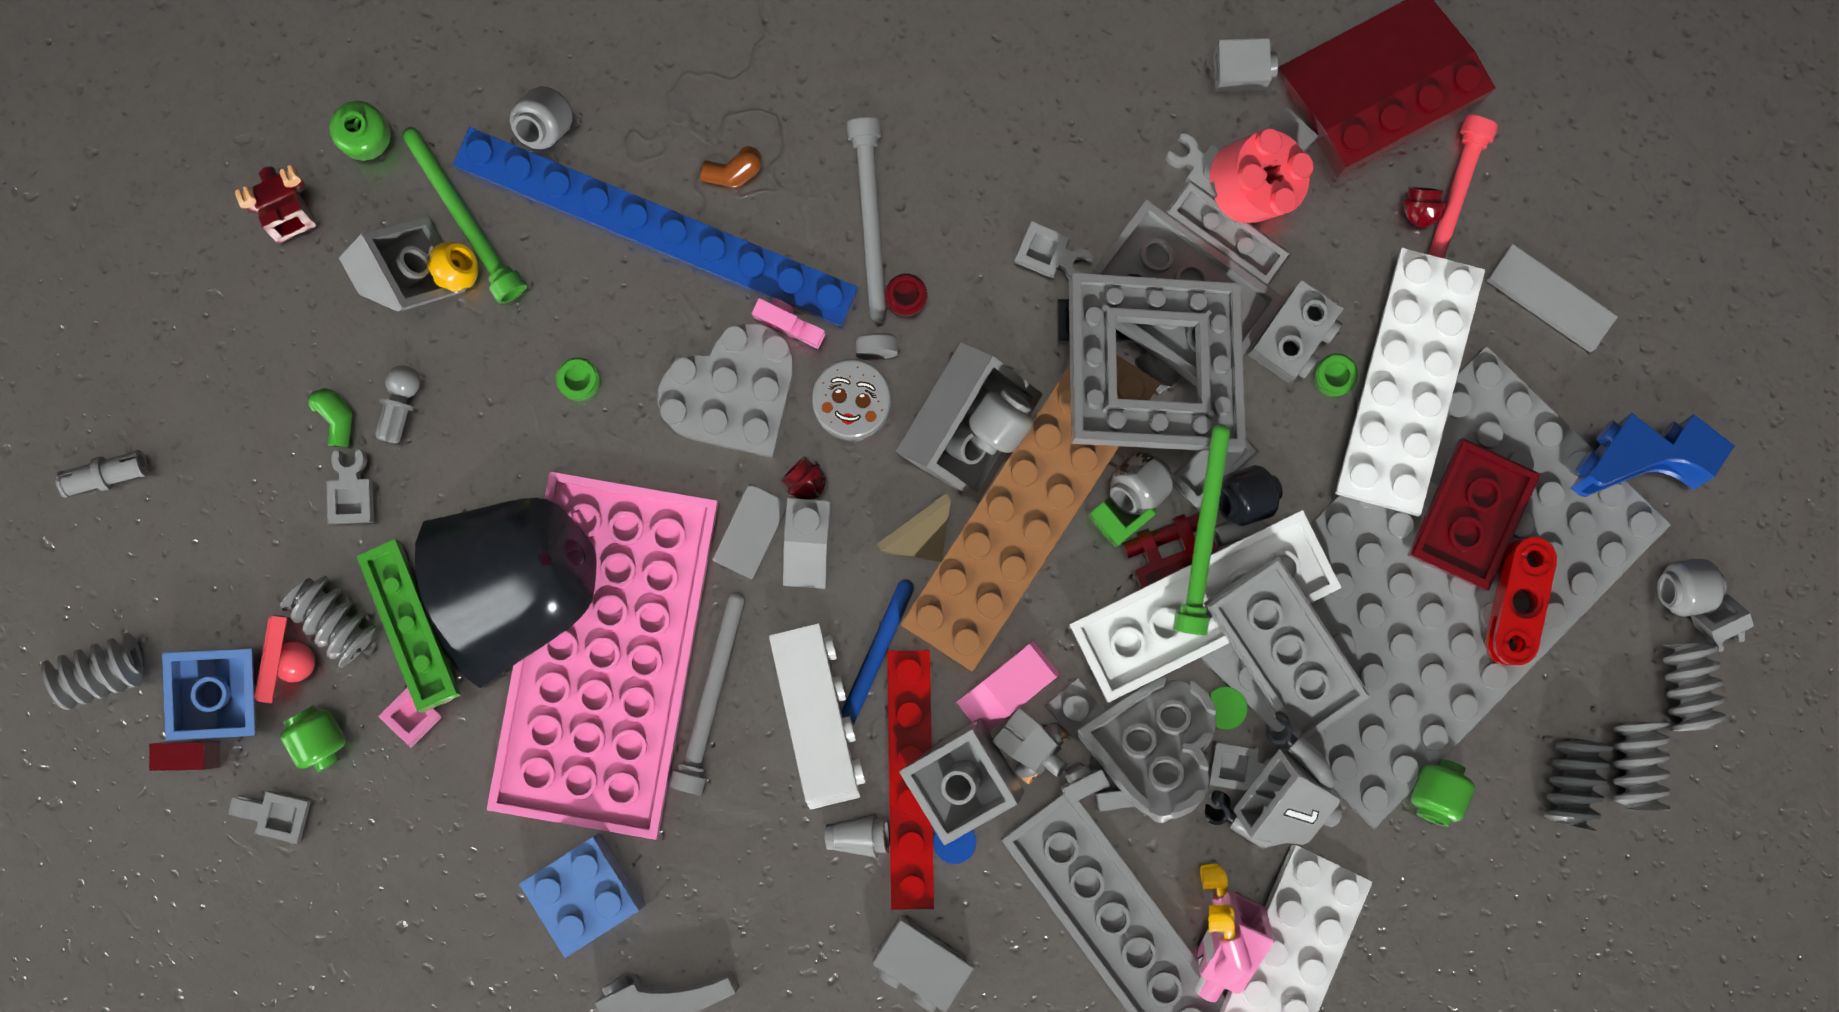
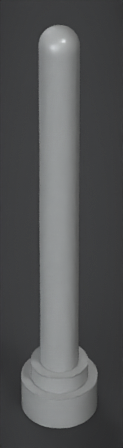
[847,118,886,322]
[668,592,744,796]

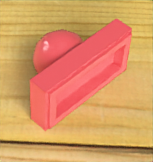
[255,615,315,703]

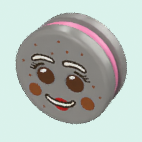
[812,359,891,441]

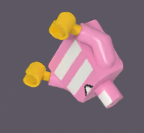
[1194,864,1274,1003]

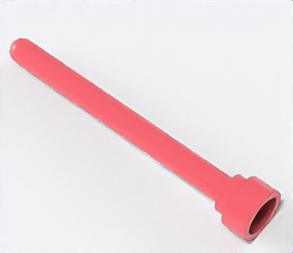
[1428,115,1499,259]

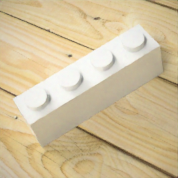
[769,623,866,810]

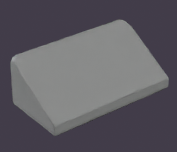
[712,484,787,580]

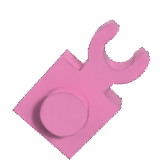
[751,297,826,350]
[378,687,453,748]

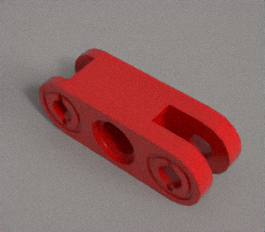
[1485,537,1557,665]

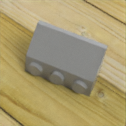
[896,342,1042,502]

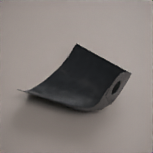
[415,498,597,688]

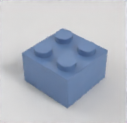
[519,833,645,958]

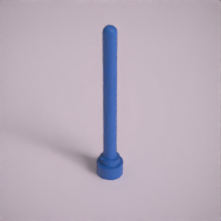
[841,579,914,726]

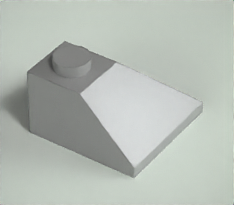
[339,216,468,312]

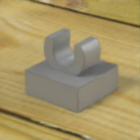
[1691,594,1754,652]

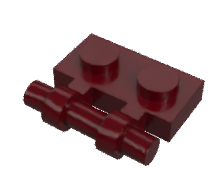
[1122,512,1219,589]

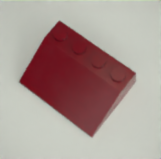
[1278,0,1496,178]

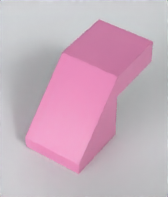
[956,641,1060,732]

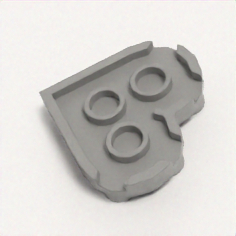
[658,324,794,459]
[1078,677,1216,823]

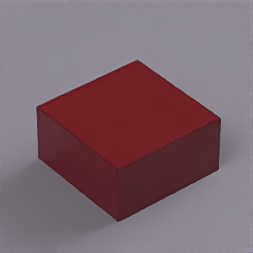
[149,741,220,771]

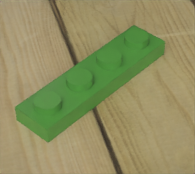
[356,539,461,713]

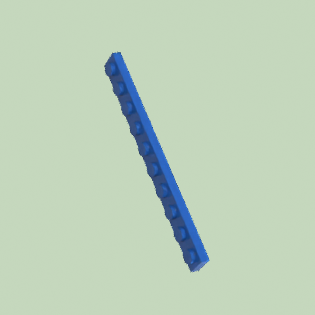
[453,127,858,328]

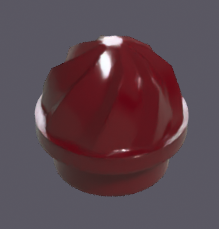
[1403,187,1446,227]
[781,456,826,500]

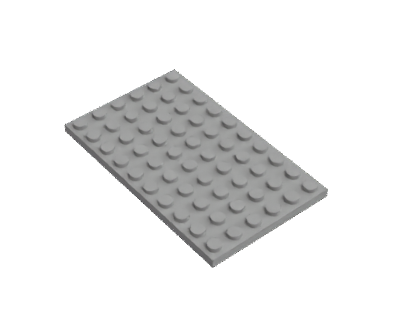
[1200,346,1671,829]

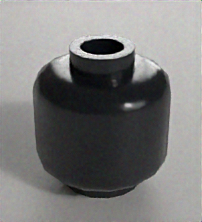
[1218,465,1283,526]

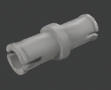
[55,450,148,498]

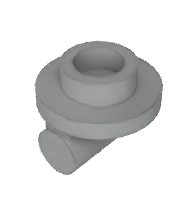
[1135,351,1181,395]

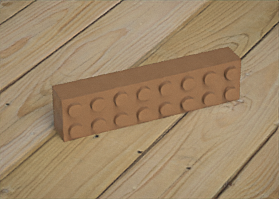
[900,354,1160,672]

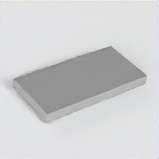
[1203,554,1371,740]

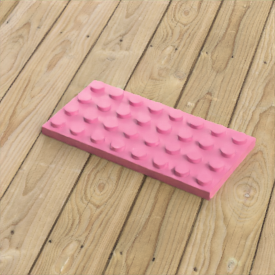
[487,472,719,840]

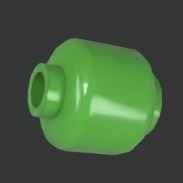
[329,100,391,161]
[280,705,346,772]
[1411,759,1475,827]

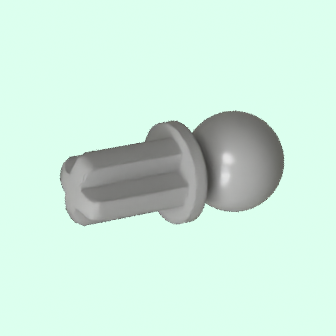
[375,365,420,443]

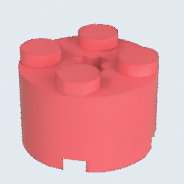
[1210,129,1314,223]

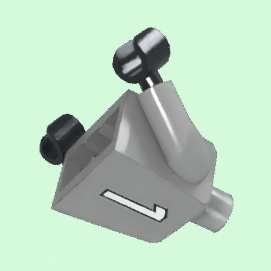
[1205,712,1343,848]

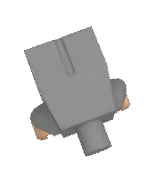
[992,708,1069,784]

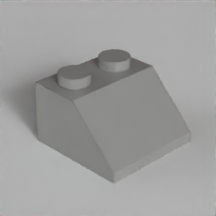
[899,718,1024,846]

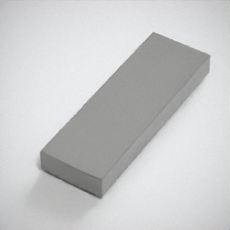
[1165,180,1292,286]
[1486,244,1618,353]

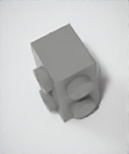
[1247,279,1344,383]
[872,916,974,1012]

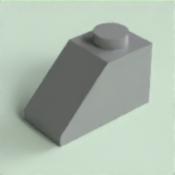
[783,498,832,589]

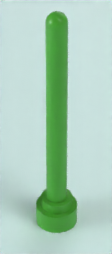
[403,127,527,304]
[1173,424,1230,635]

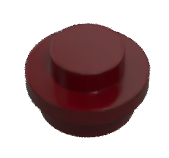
[885,273,927,316]

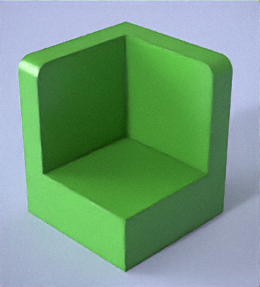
[1088,497,1157,547]

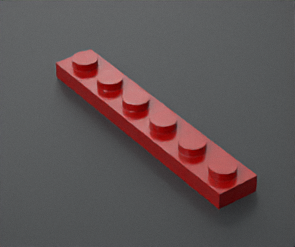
[887,650,934,910]

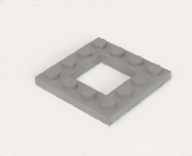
[1069,273,1246,452]

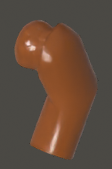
[700,146,761,188]

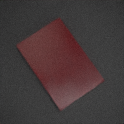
[1407,438,1541,591]

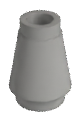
[825,814,890,857]

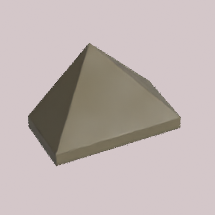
[877,493,951,562]

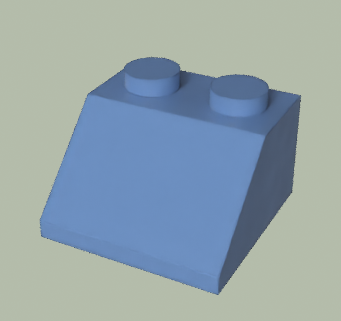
[162,649,256,740]

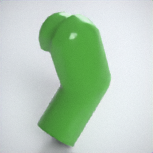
[308,388,352,448]

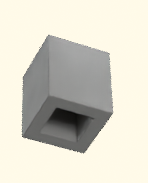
[1214,38,1278,92]

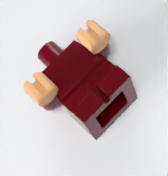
[235,165,316,244]

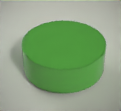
[1314,353,1358,397]
[556,357,600,401]
[1209,687,1247,730]

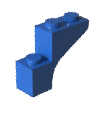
[1570,413,1735,497]

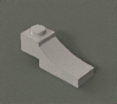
[595,972,739,1012]

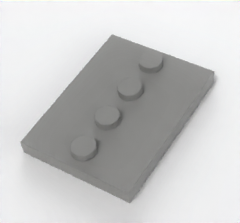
[1091,199,1283,387]

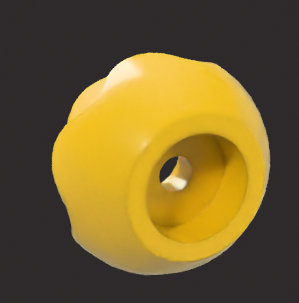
[427,241,479,292]

